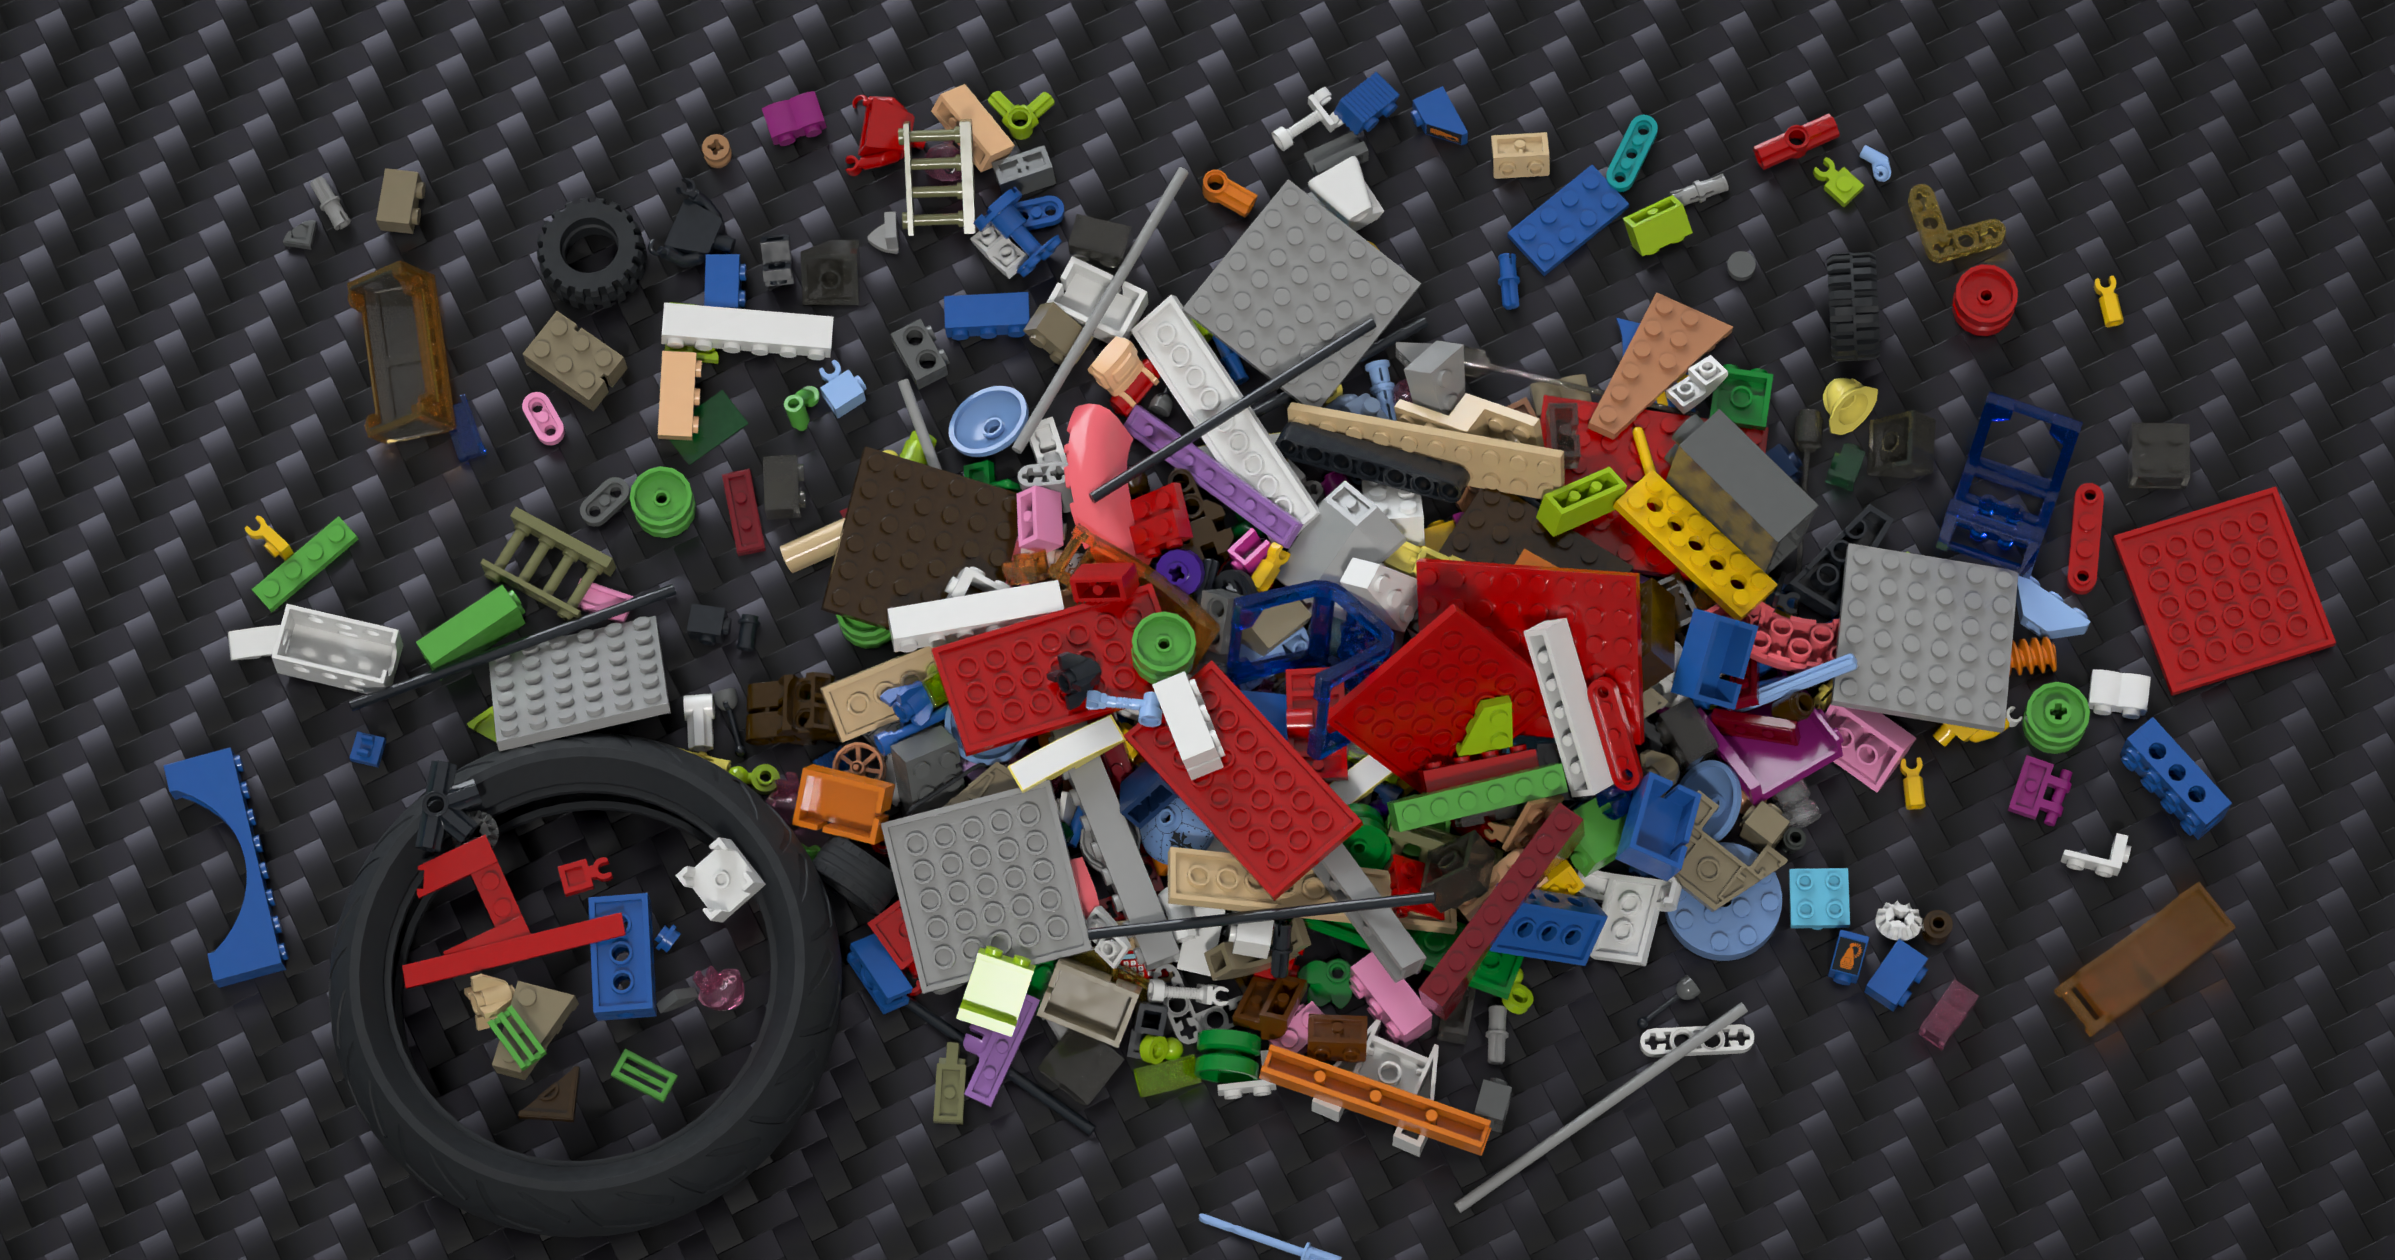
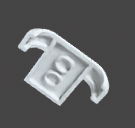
[1574,868,1682,966]

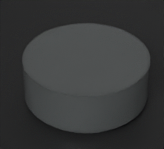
[1727,251,1756,281]

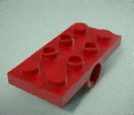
[1286,667,1348,782]

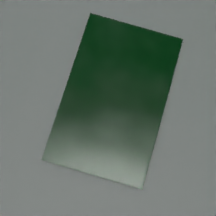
[669,390,749,465]

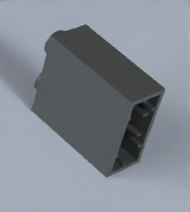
[1664,409,1818,575]

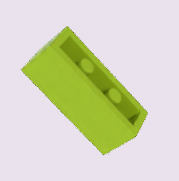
[1536,467,1627,537]

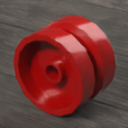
[1952,264,2018,336]

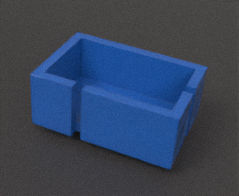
[1671,608,1759,710]
[1615,772,1702,882]

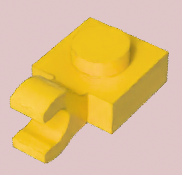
[245,515,294,561]

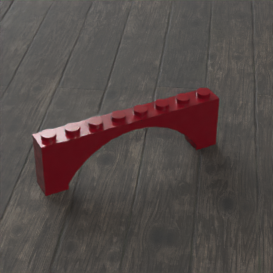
[1419,802,1585,1021]

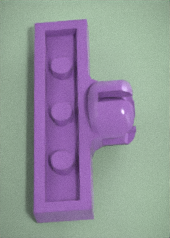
[963,994,1041,1107]

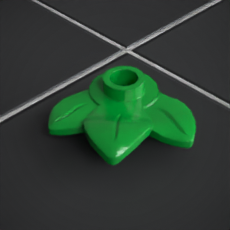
[1298,958,1352,1009]

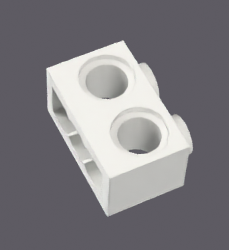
[1029,417,1068,482]

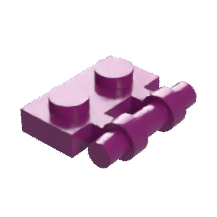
[2008,755,2073,826]

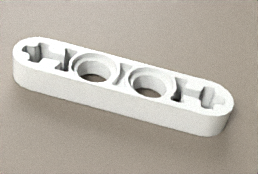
[1640,1024,1754,1057]

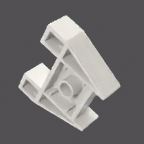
[1312,1019,1439,1157]

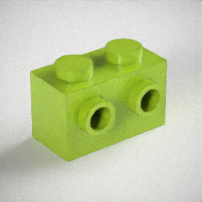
[1623,195,1693,256]

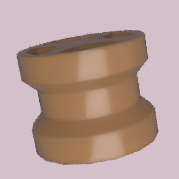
[702,134,732,168]

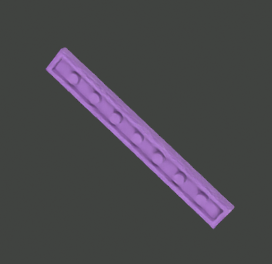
[1124,405,1304,549]

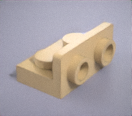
[1491,132,1550,179]

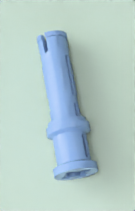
[1365,360,1397,421]

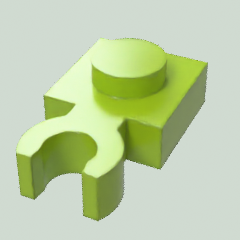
[1813,157,1864,207]

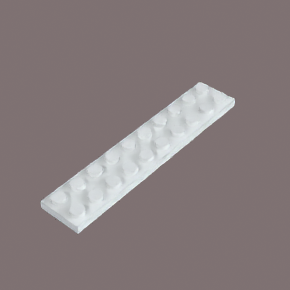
[1130,295,1320,545]

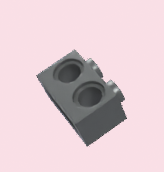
[891,319,950,390]
[1195,589,1247,655]
[1474,1078,1512,1133]

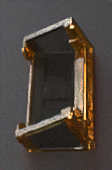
[347,260,456,444]

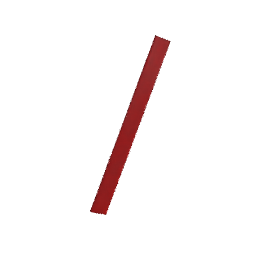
[402,912,626,989]

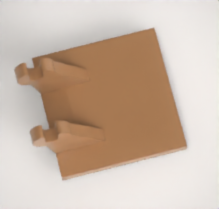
[1484,794,1565,851]

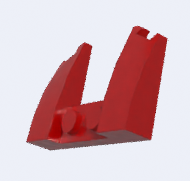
[417,834,531,955]

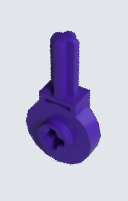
[1155,548,1205,614]

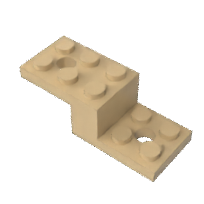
[1394,393,1544,447]

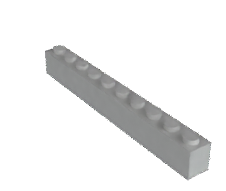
[1047,721,1180,971]

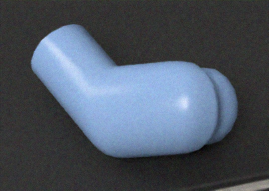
[1859,145,1891,182]

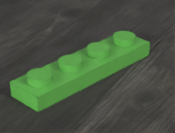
[252,516,358,613]

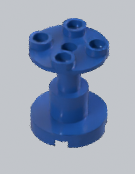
[973,187,1062,278]

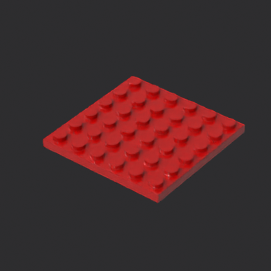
[2113,486,2336,696]
[1323,604,1547,794]

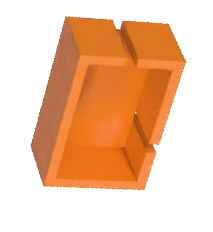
[792,764,895,845]

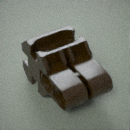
[1168,468,1235,570]
[745,672,840,746]

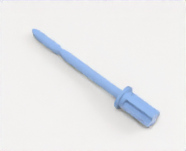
[1199,1214,1342,1260]

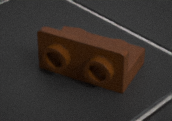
[1307,1014,1367,1063]

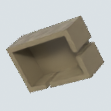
[523,311,627,411]
[1037,957,1142,1048]

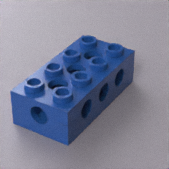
[2120,717,2232,839]
[1489,883,1608,966]
[588,893,657,1021]

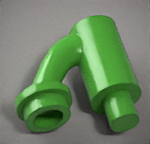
[784,386,820,431]

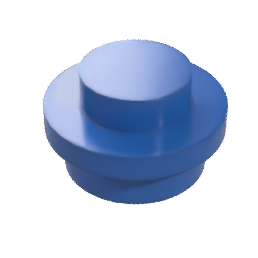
[654,924,681,953]

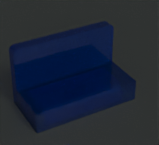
[442,394,487,463]

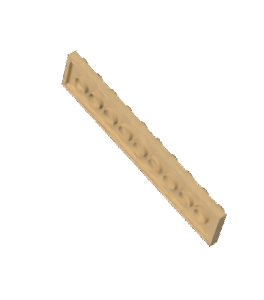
[1288,402,1565,499]
[820,587,1086,743]
[1168,847,1457,934]

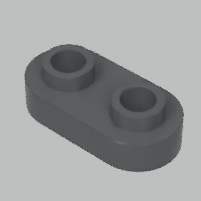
[580,477,630,527]

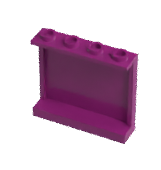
[1691,669,1844,806]

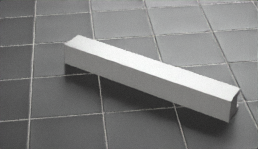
[1312,843,1427,983]

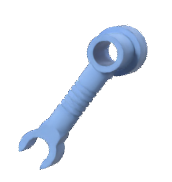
[1086,690,1162,727]

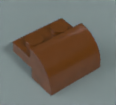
[1232,976,1307,1040]

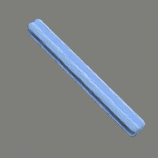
[1728,653,1858,713]

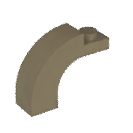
[1204,918,1312,980]

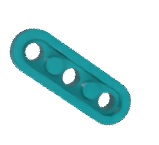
[1606,115,1658,192]

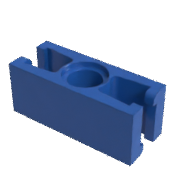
[846,933,913,1014]

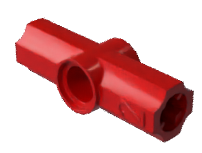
[1753,114,1840,170]

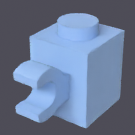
[819,360,867,418]

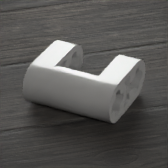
[1018,462,1074,513]

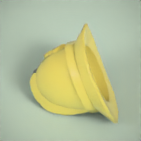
[1823,378,1878,435]

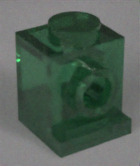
[1825,443,1865,491]

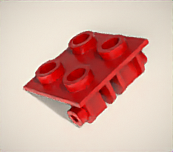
[1388,854,1445,920]

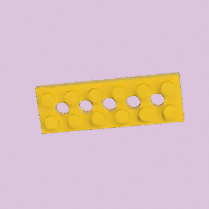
[1613,469,1778,621]

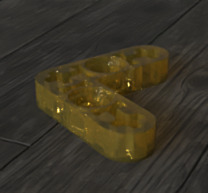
[1908,184,2006,263]

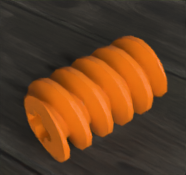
[2009,636,2057,676]

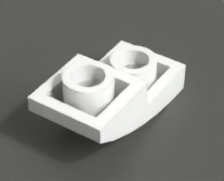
[970,225,1028,279]
[1666,355,1728,414]
[228,625,281,661]
[1086,906,1131,969]

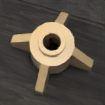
[464,974,515,1031]

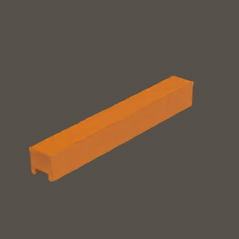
[1259,1044,1492,1156]

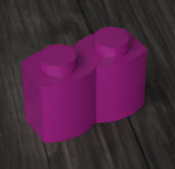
[762,91,827,146]

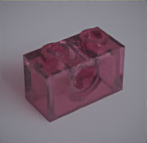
[1918,979,1979,1050]

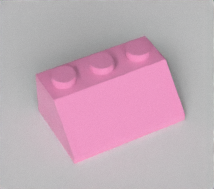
[1825,704,1916,792]

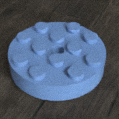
[1665,842,1782,961]

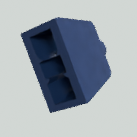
[1120,761,1178,829]

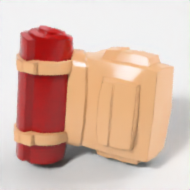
[1088,336,1161,417]

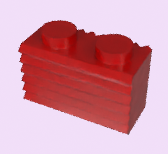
[1069,562,1140,604]

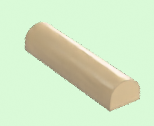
[780,518,845,573]

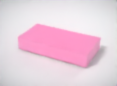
[577,578,634,624]

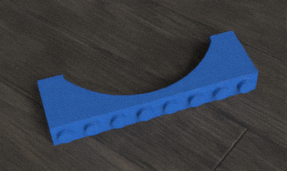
[163,747,289,988]

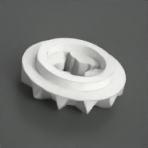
[1875,900,1923,941]

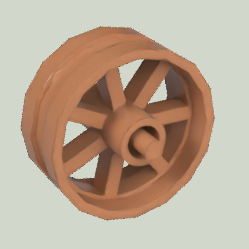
[832,742,887,781]

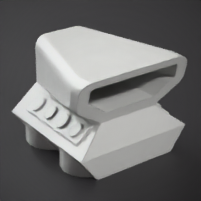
[1308,156,1384,232]

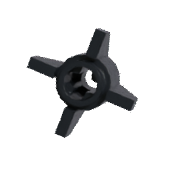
[1046,652,1102,710]

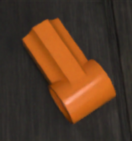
[1202,170,1258,218]

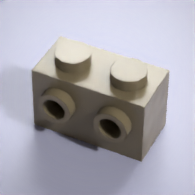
[376,168,425,234]
[1023,302,1094,365]
[1739,801,1790,852]

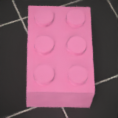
[1349,952,1432,1048]

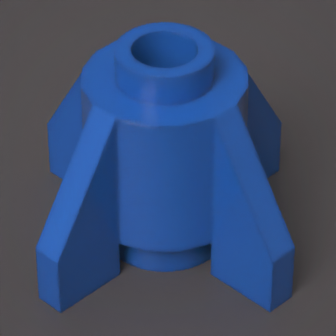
[880,681,935,730]

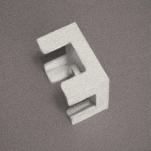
[675,837,766,922]

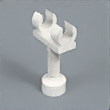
[1271,87,1344,151]
[1147,979,1229,1006]

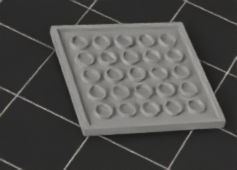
[1182,179,1421,407]
[1831,543,2019,733]
[489,616,671,751]
[881,780,1093,994]

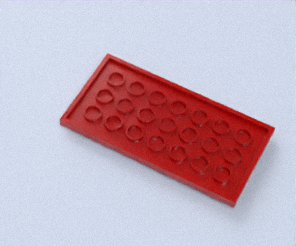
[931,583,1162,757]
[1123,660,1363,901]

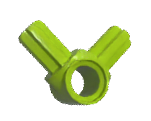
[988,91,1055,140]

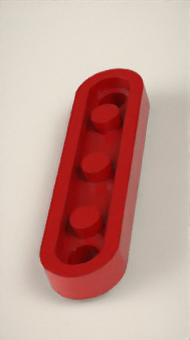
[2067,483,2104,595]
[1587,677,1643,791]

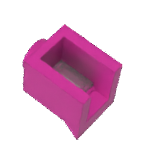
[1227,528,1271,577]

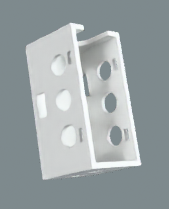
[272,604,403,699]

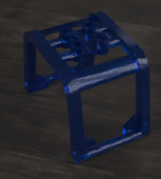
[1936,391,2083,579]
[1226,580,1395,760]

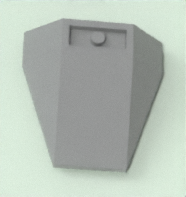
[1276,481,1407,604]

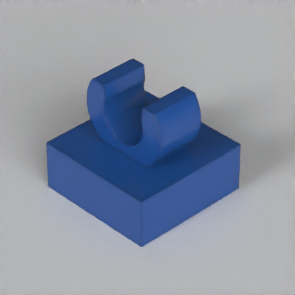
[349,731,386,768]

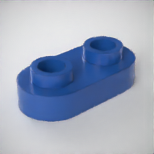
[1014,196,1065,231]

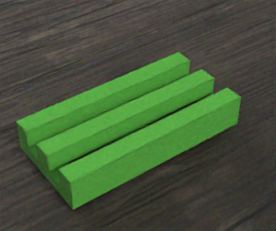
[487,1005,547,1071]
[611,1049,678,1103]

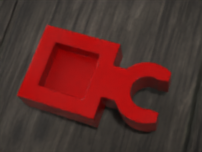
[558,857,613,897]

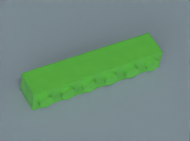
[1387,762,1568,832]

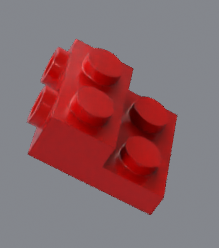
[1129,482,1193,559]
[867,900,914,971]

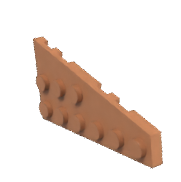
[1588,292,1733,440]

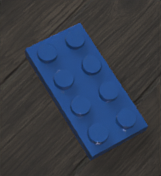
[1507,165,1629,276]

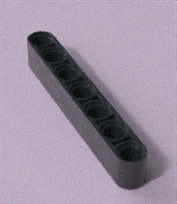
[1275,422,1470,503]

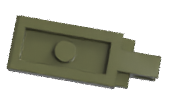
[933,1042,967,1124]

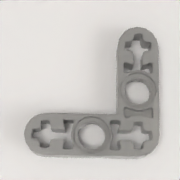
[1153,964,1243,1044]

